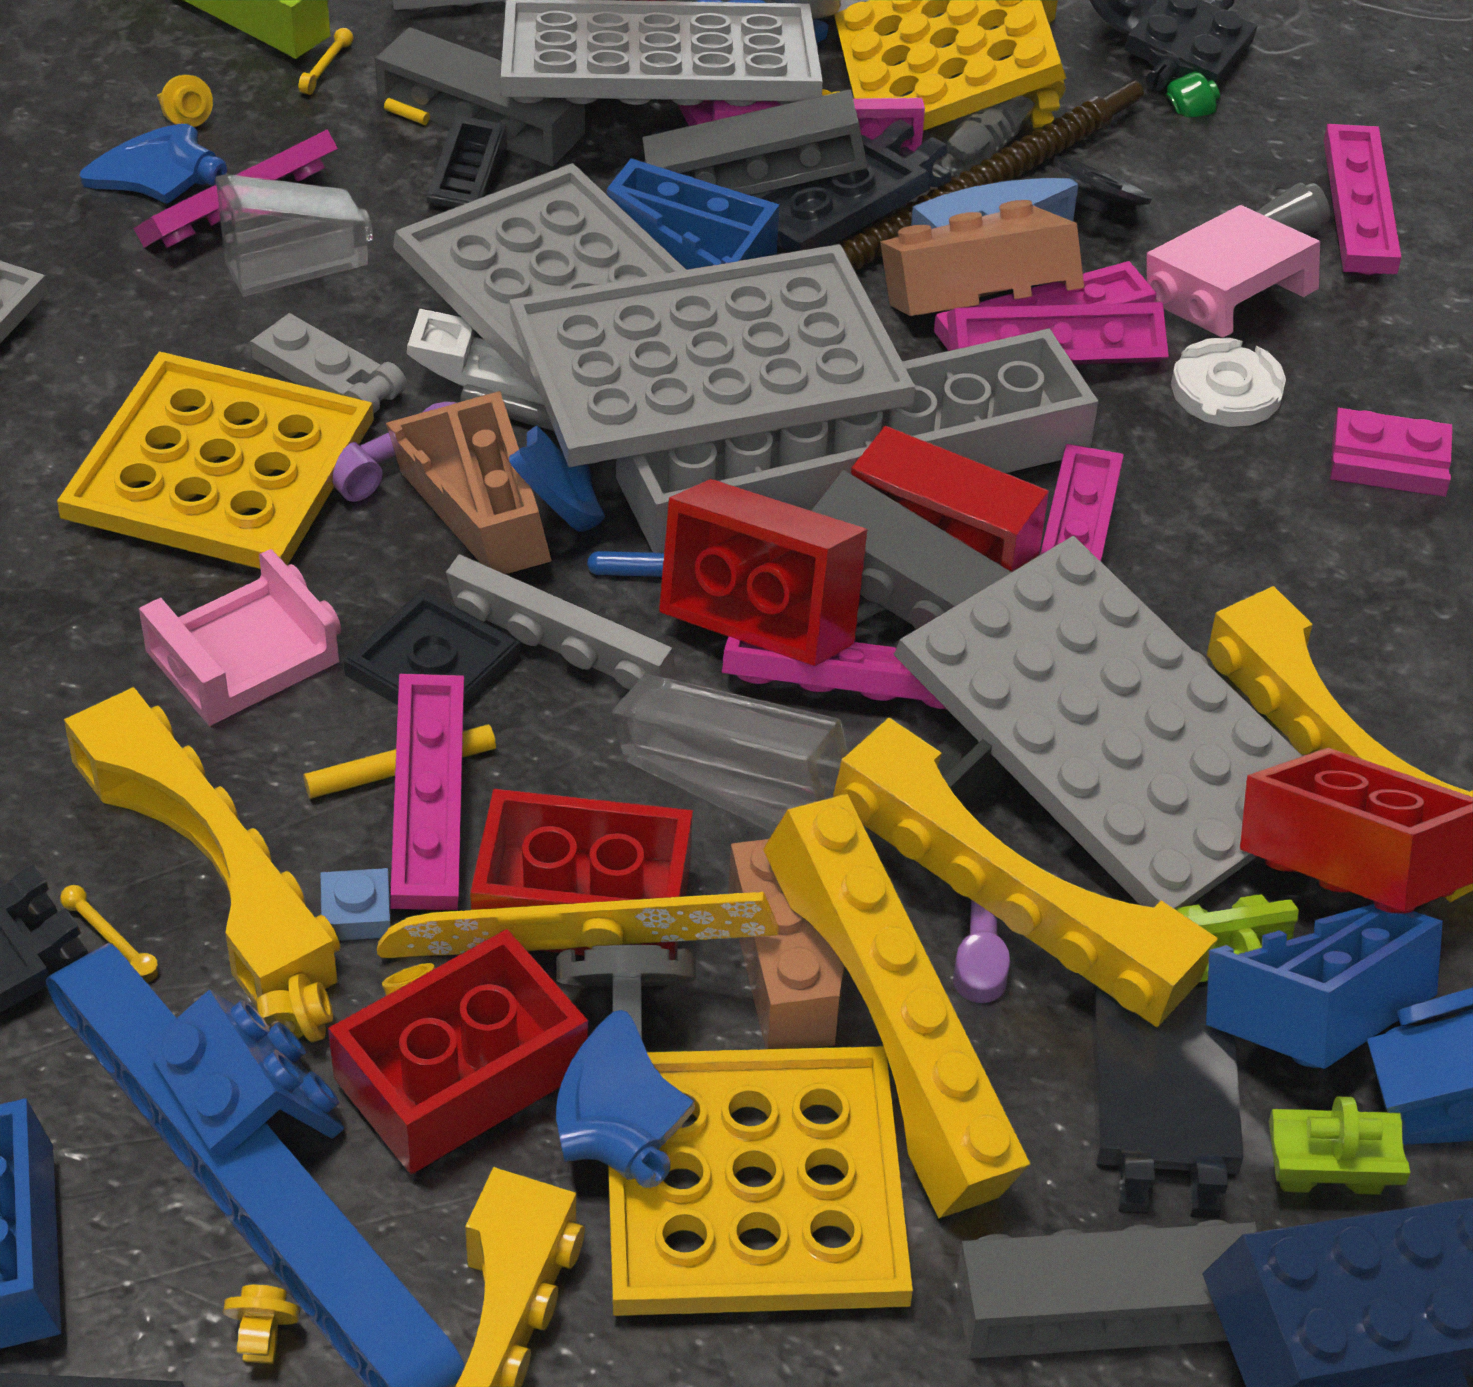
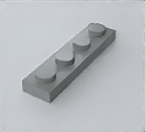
[446,554,678,700]

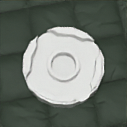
[1171,338,1286,427]

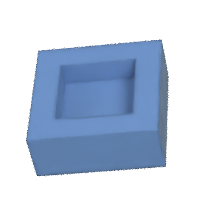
[321,868,391,941]

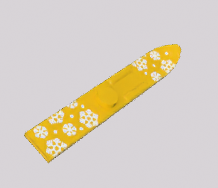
[377,892,779,958]

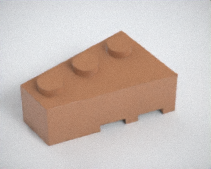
[880,200,1085,316]
[386,391,551,574]
[728,839,845,1049]

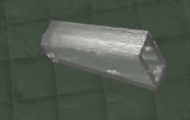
[611,673,848,833]

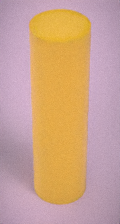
[384,98,430,125]

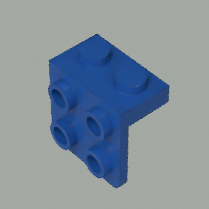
[145,989,344,1158]

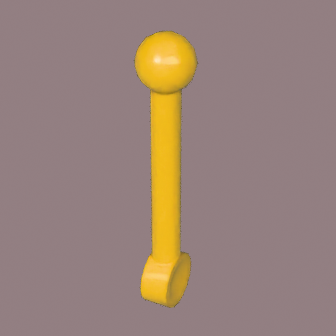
[298,28,354,95]
[60,885,158,983]

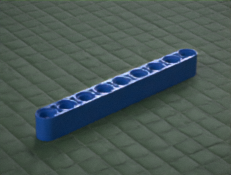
[46,943,465,1387]

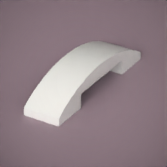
[407,309,544,405]

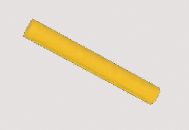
[303,724,496,799]

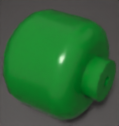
[1165,72,1220,118]

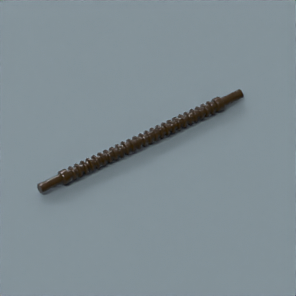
[840,81,1144,270]

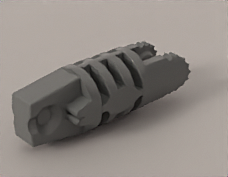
[939,95,1035,178]

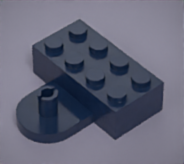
[1202,1198,1473,1387]

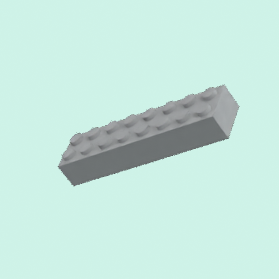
[616,328,1098,553]

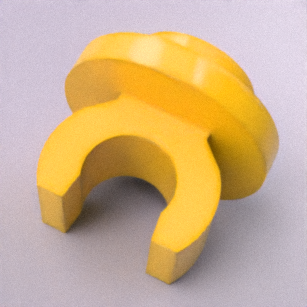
[157,74,213,127]
[1022,80,1066,128]
[257,973,333,1043]
[223,1285,300,1364]

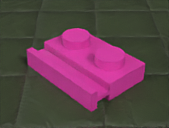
[1330,408,1452,497]

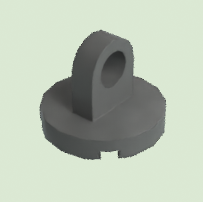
[556,945,696,1037]

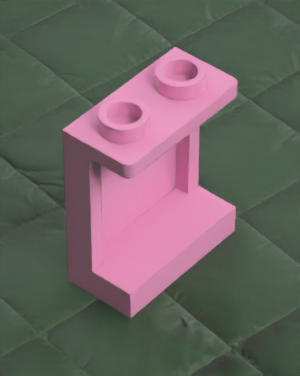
[1147,205,1320,338]
[139,549,341,726]

